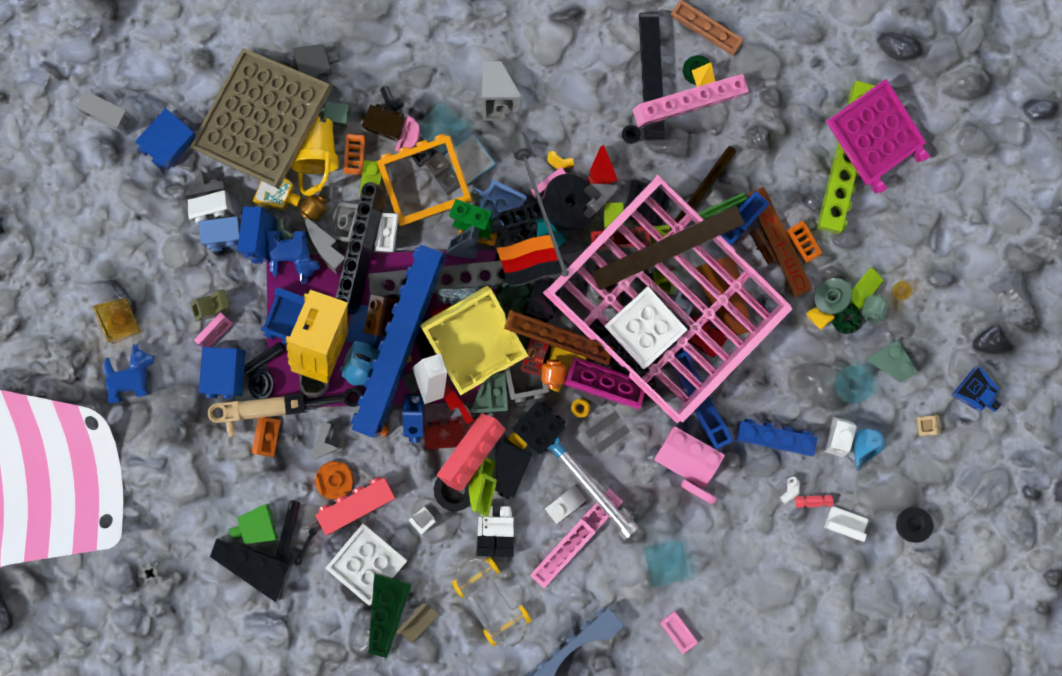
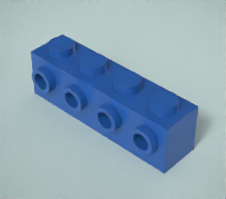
[735,419,818,457]

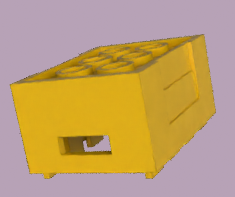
[286,290,348,384]

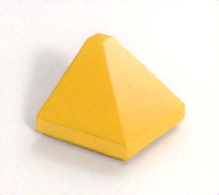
[692,63,716,87]
[806,307,835,330]

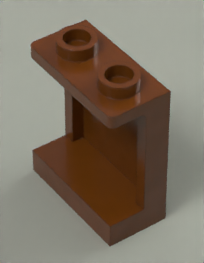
[363,294,400,336]

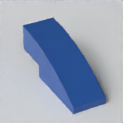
[721,191,770,246]

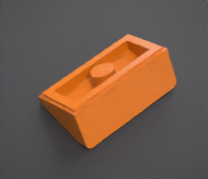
[252,417,281,457]

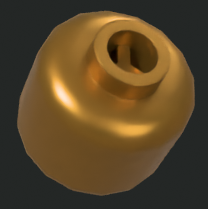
[300,194,328,222]

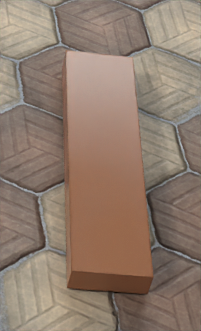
[670,0,744,56]

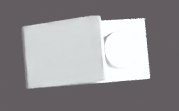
[545,485,586,524]

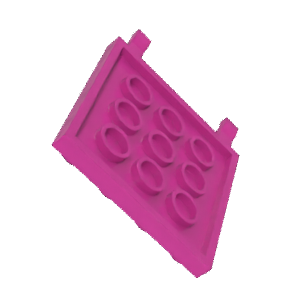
[826,79,930,194]

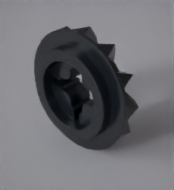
[248,369,276,399]

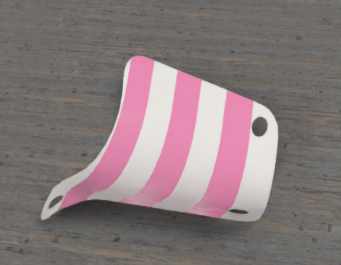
[0,390,123,567]

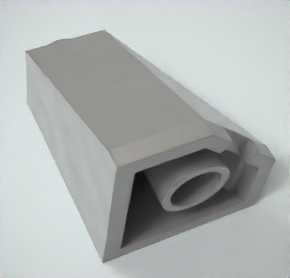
[482,61,520,121]

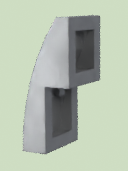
[424,151,461,196]

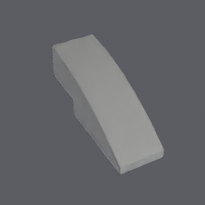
[305,218,345,275]

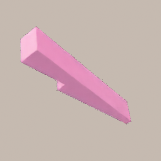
[530,488,623,588]

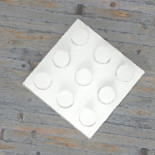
[604,286,687,369]
[325,523,408,606]

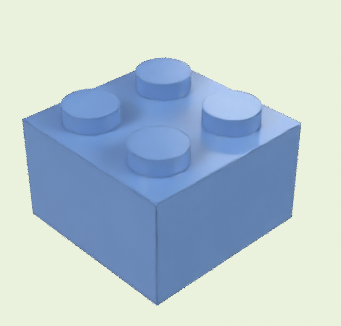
[198,217,241,252]

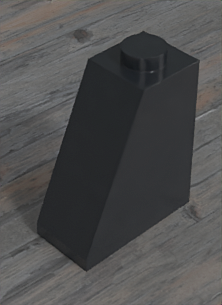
[495,440,532,499]

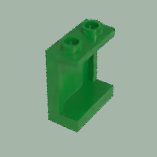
[449,199,494,241]

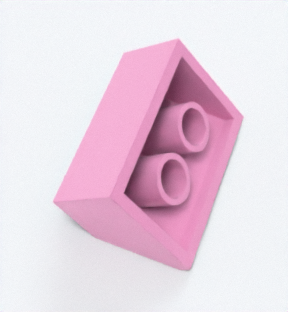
[654,426,725,489]

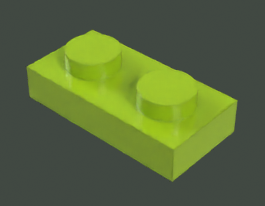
[359,160,382,198]

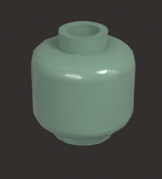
[861,294,889,324]

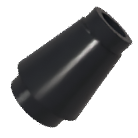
[622,125,641,144]

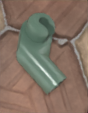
[276,219,294,241]

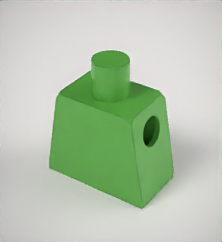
[229,504,279,544]

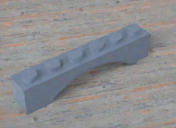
[524,607,624,676]

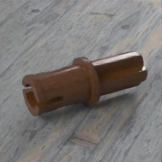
[749,227,777,265]

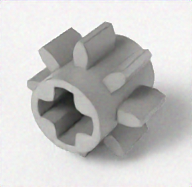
[139,561,165,585]

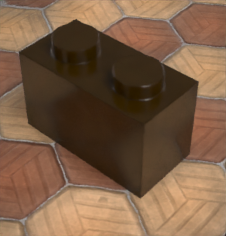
[362,104,406,142]

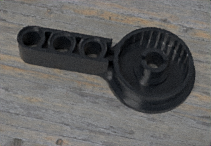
[490,174,596,234]

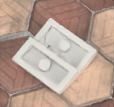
[373,213,399,253]

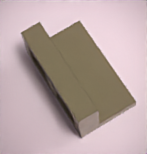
[396,601,439,643]

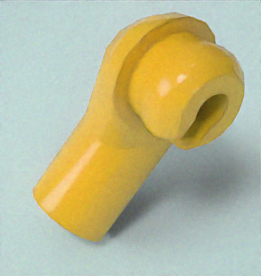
[547,151,574,169]

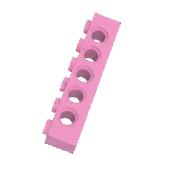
[633,74,749,128]

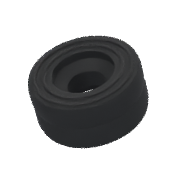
[896,507,934,543]

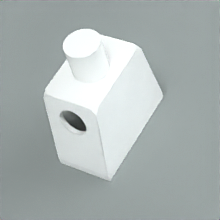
[824,417,857,457]

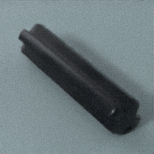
[244,342,286,378]
[277,500,300,557]

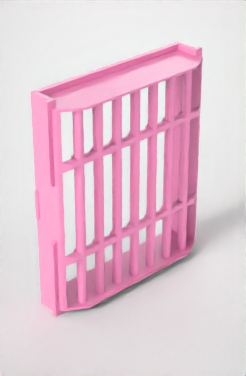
[543,175,792,423]

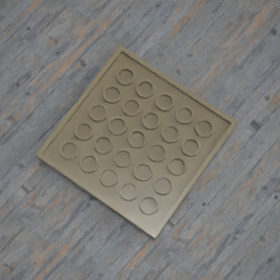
[190,48,333,189]

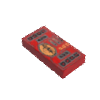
[520,339,549,376]

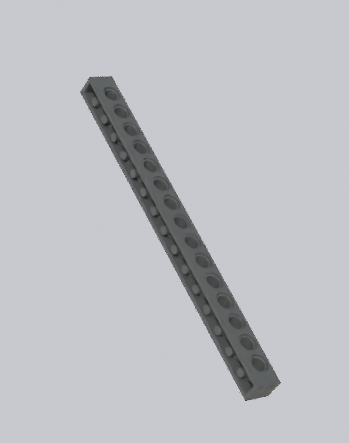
[368,246,679,298]

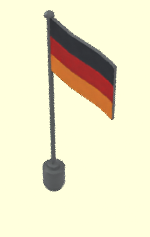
[497,132,569,286]

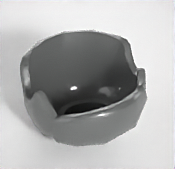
[299,374,329,398]

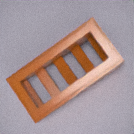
[343,134,366,176]
[786,220,822,264]

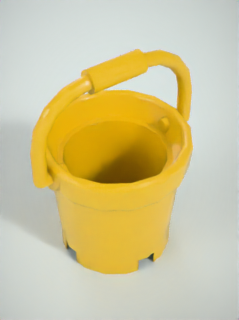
[290,116,339,196]

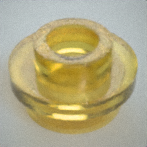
[892,281,912,300]

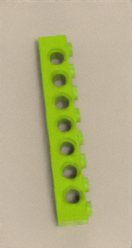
[816,80,875,235]

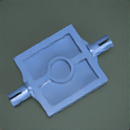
[471,180,527,225]

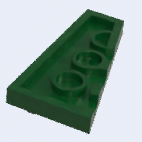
[368,572,412,658]

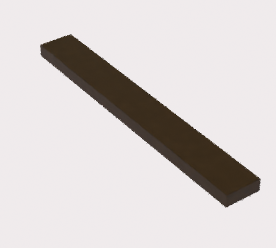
[592,205,745,290]

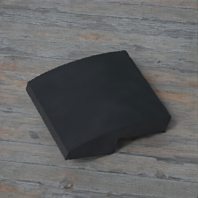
[624,180,670,226]

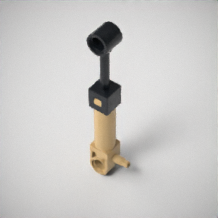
[208,388,364,437]

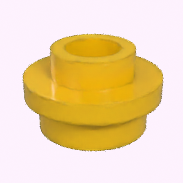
[571,398,590,418]

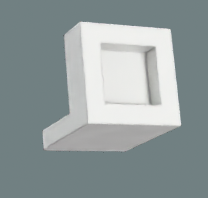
[409,506,437,534]

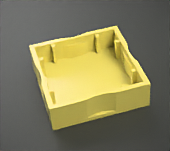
[419,286,528,395]

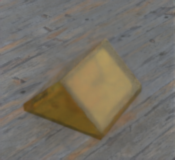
[92,298,141,344]

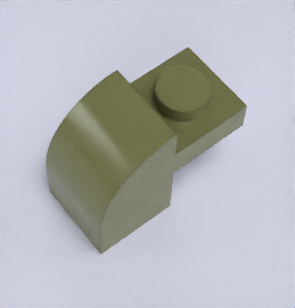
[190,289,230,322]

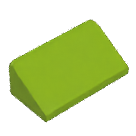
[851,267,884,309]

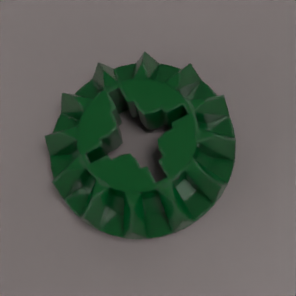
[682,55,713,85]
[832,304,863,334]

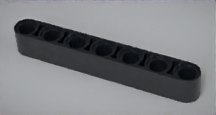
[639,12,665,141]
[336,182,387,315]

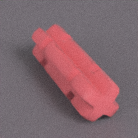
[795,495,834,508]

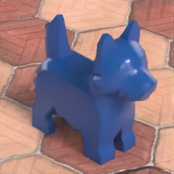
[267,231,320,284]
[102,344,155,404]

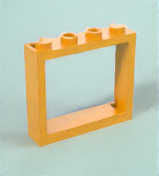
[377,134,473,226]

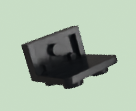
[525,278,560,323]
[513,401,567,454]

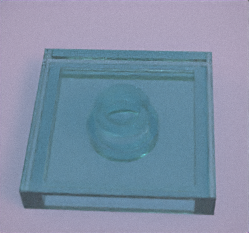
[644,541,690,587]

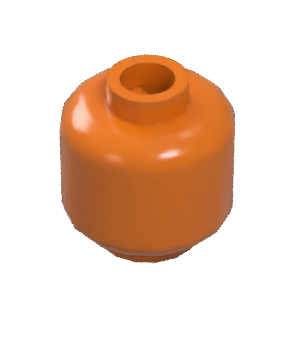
[541,359,567,389]

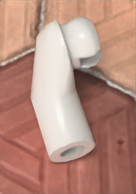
[779,476,800,505]

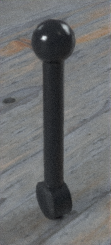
[294,528,317,566]

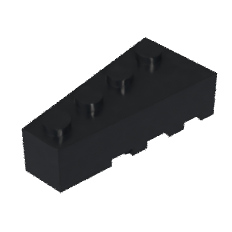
[210,537,293,602]

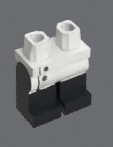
[476,506,514,557]

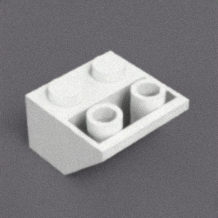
[188,190,234,225]

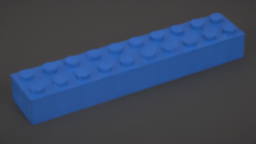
[351,244,447,438]

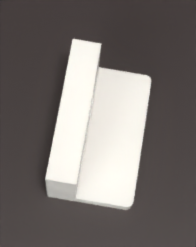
[824,506,868,542]

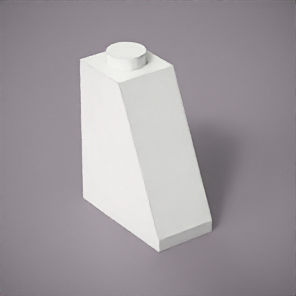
[412,353,447,404]

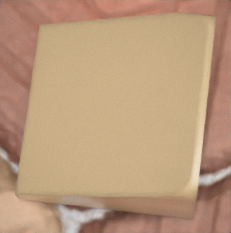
[917,415,942,436]

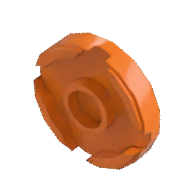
[315,461,354,500]

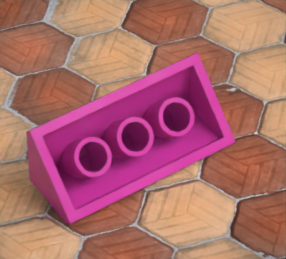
[565,357,645,410]

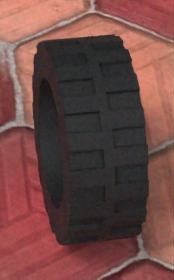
[433,477,471,511]

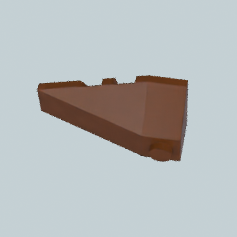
[695,257,749,335]

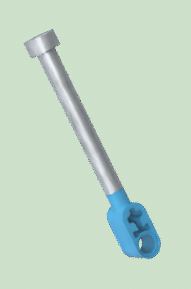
[547,437,639,541]

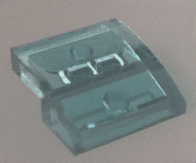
[419,101,469,155]

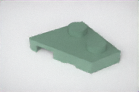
[865,340,918,383]
[471,372,508,414]

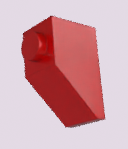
[587,145,618,185]

